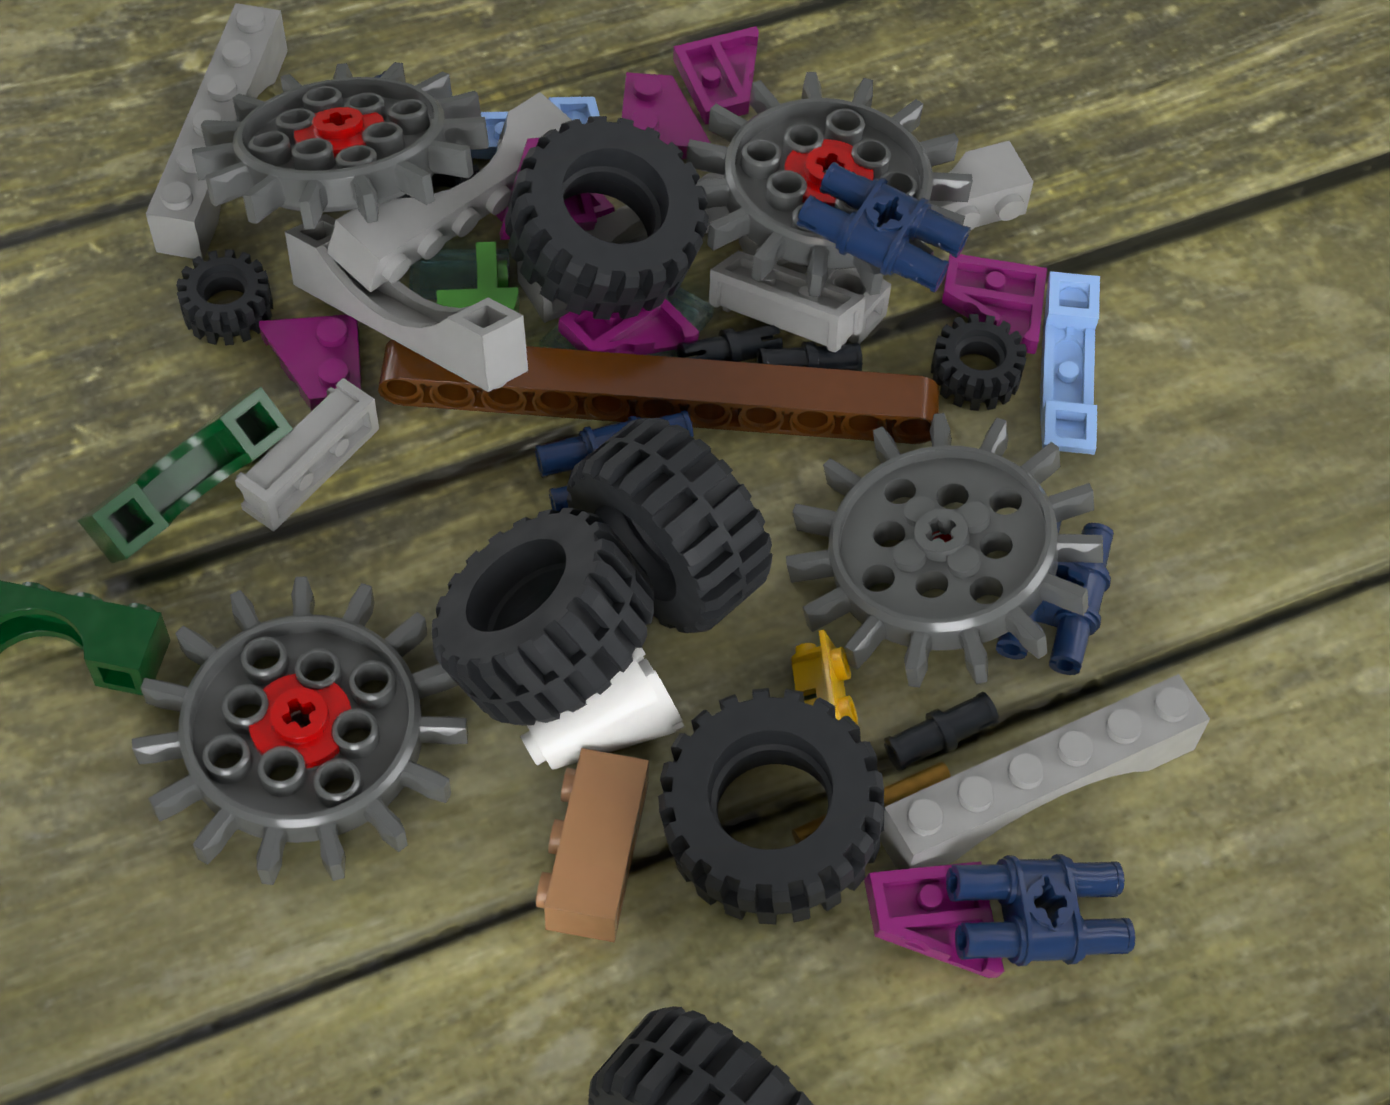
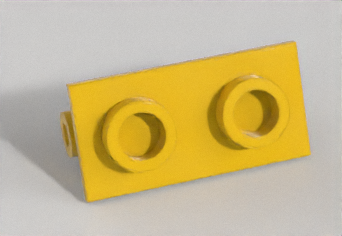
[791,629,858,725]

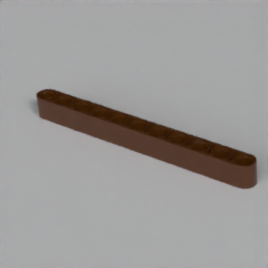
[378,339,939,444]

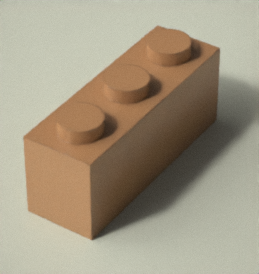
[536,748,649,943]

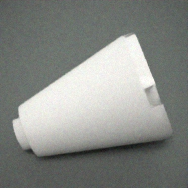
[520,648,685,770]

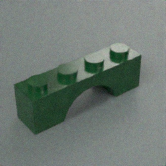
[78,387,293,563]
[0,580,170,696]

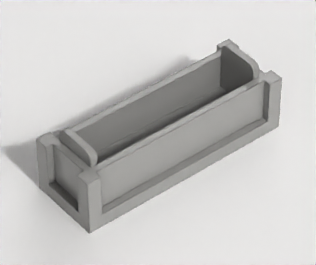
[709,250,865,353]
[235,378,379,532]

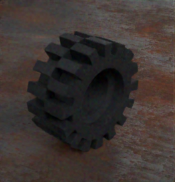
[176,249,274,346]
[931,314,1027,411]

